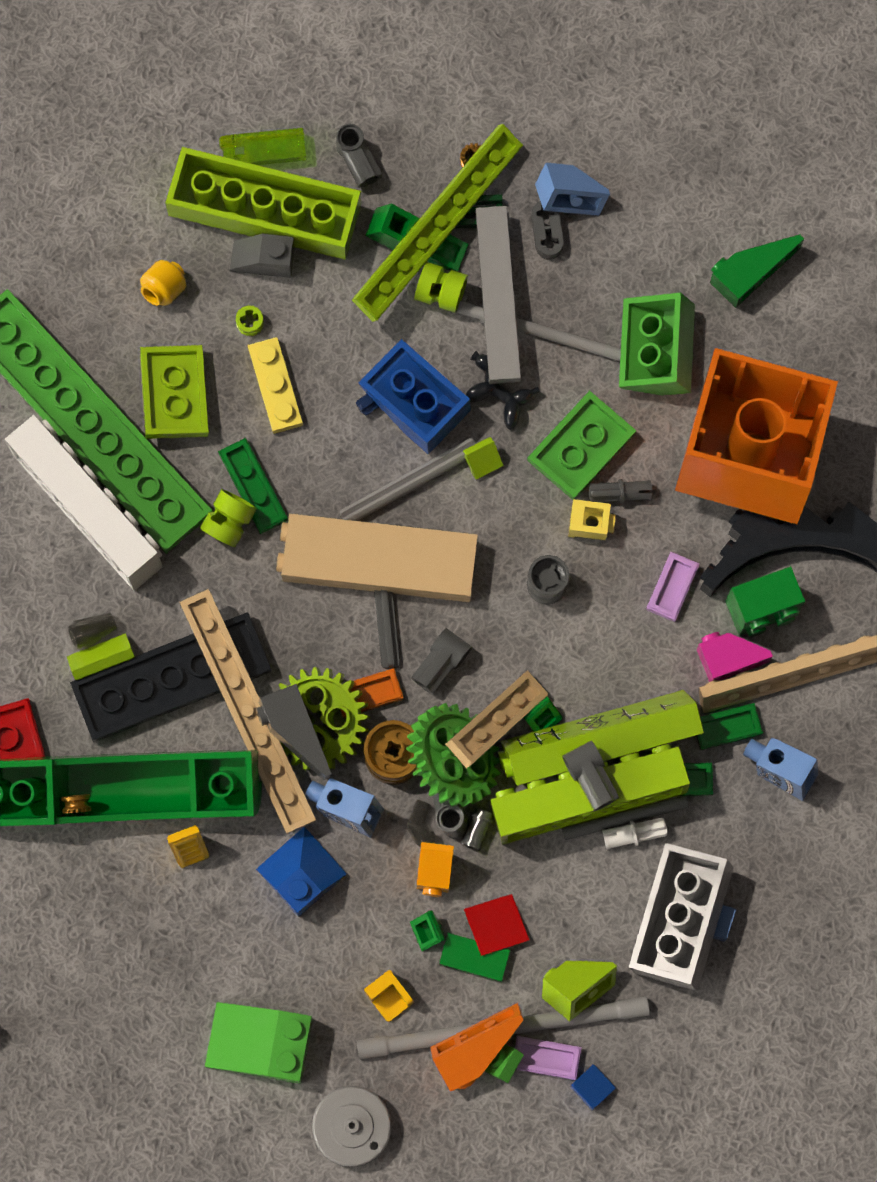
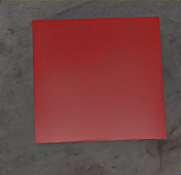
[464,894,529,956]

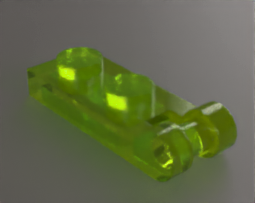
[219,128,307,165]

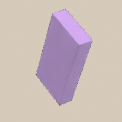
[646,552,699,622]
[515,1036,582,1080]

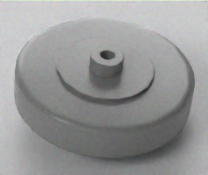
[312,1086,391,1167]

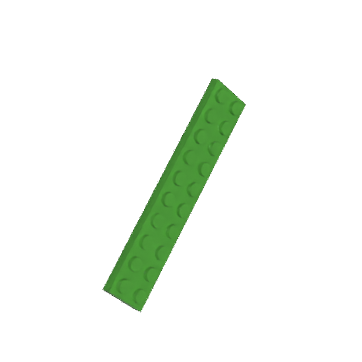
[0,289,213,554]

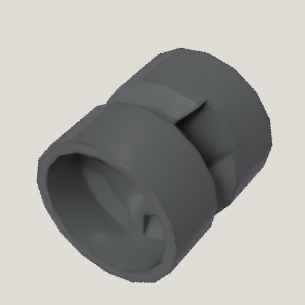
[527,555,569,605]

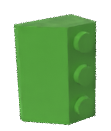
[619,293,695,396]

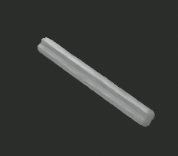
[339,438,476,521]

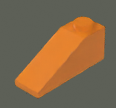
[430,1003,524,1092]

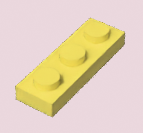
[247,337,303,434]

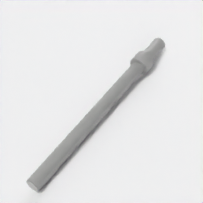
[457,301,621,361]

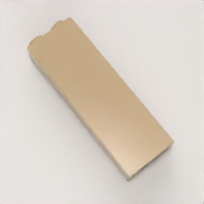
[276,514,478,602]

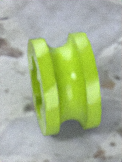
[235,305,264,336]

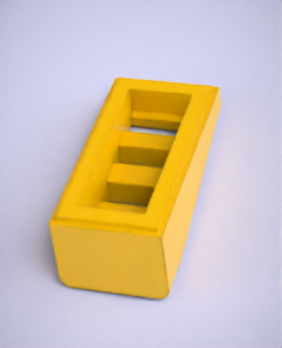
[167,825,209,868]

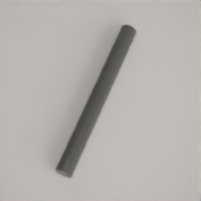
[562,795,689,840]

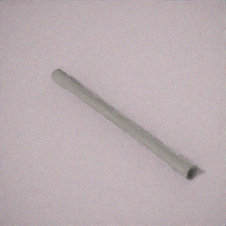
[356,996,649,1060]

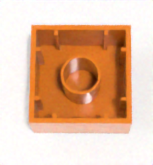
[675,348,838,524]

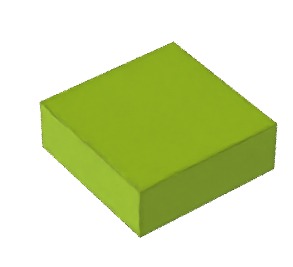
[463,437,503,480]

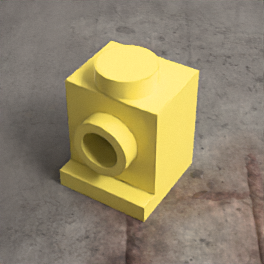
[568,499,616,540]

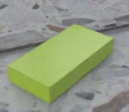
[66,633,135,680]

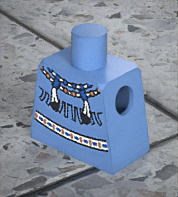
[743,738,818,801]
[305,778,384,838]

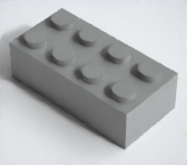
[629,843,734,991]

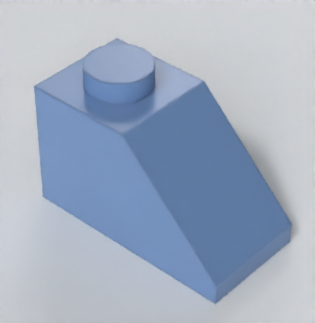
[535,163,610,216]

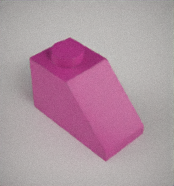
[697,632,773,682]

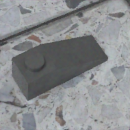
[255,684,332,780]

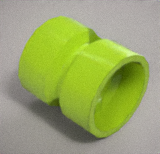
[414,262,468,313]
[200,489,257,547]

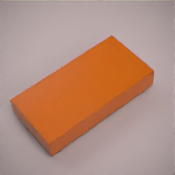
[340,668,404,718]

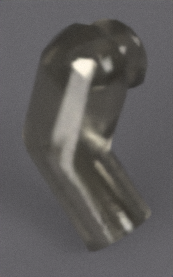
[407,800,436,847]

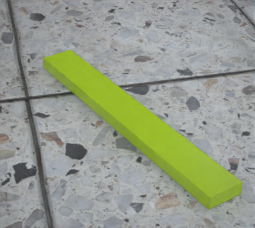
[352,124,523,322]

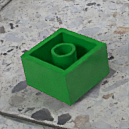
[725,566,805,637]

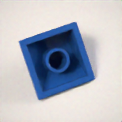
[256,827,347,917]

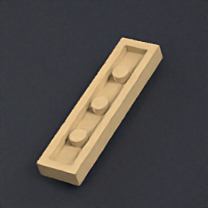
[445,670,548,769]

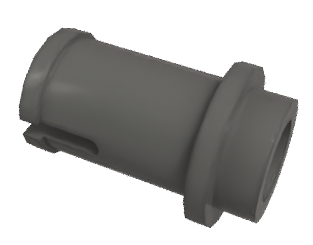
[461,808,494,851]

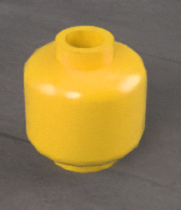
[140,260,186,306]

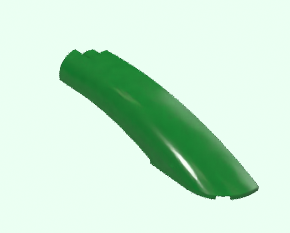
[0,750,262,826]

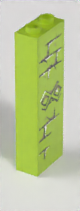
[498,690,704,786]

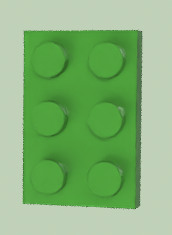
[527,390,636,500]

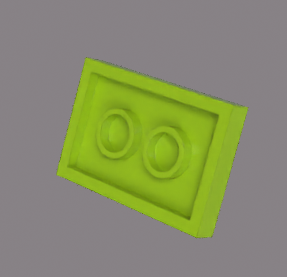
[140,345,209,439]

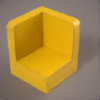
[364,969,414,1022]

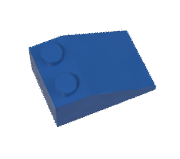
[358,339,471,454]

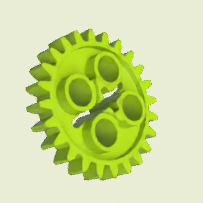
[279,667,370,770]

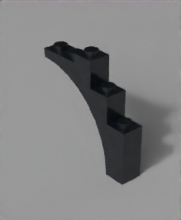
[700,502,877,597]

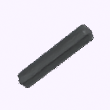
[374,590,400,669]

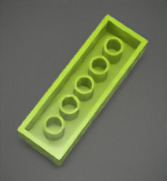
[165,147,362,260]
[490,744,690,845]

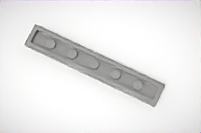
[476,206,521,384]

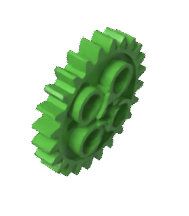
[406,703,501,807]

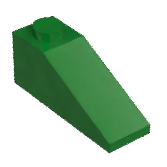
[365,203,468,272]
[710,234,805,308]

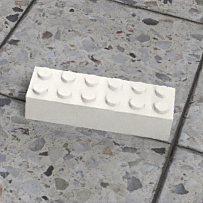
[5,415,163,591]

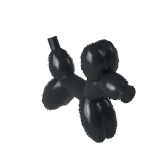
[466,351,540,430]

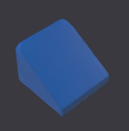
[570,1064,616,1110]

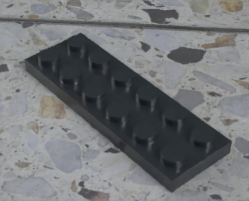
[70,612,272,743]

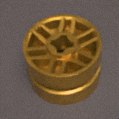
[364,720,417,784]

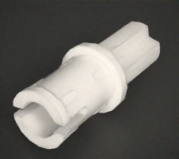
[602,818,668,850]

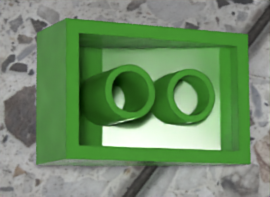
[205,1002,313,1084]

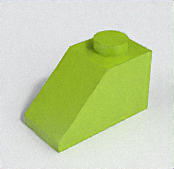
[542,961,617,1022]

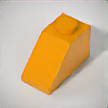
[417,842,454,897]

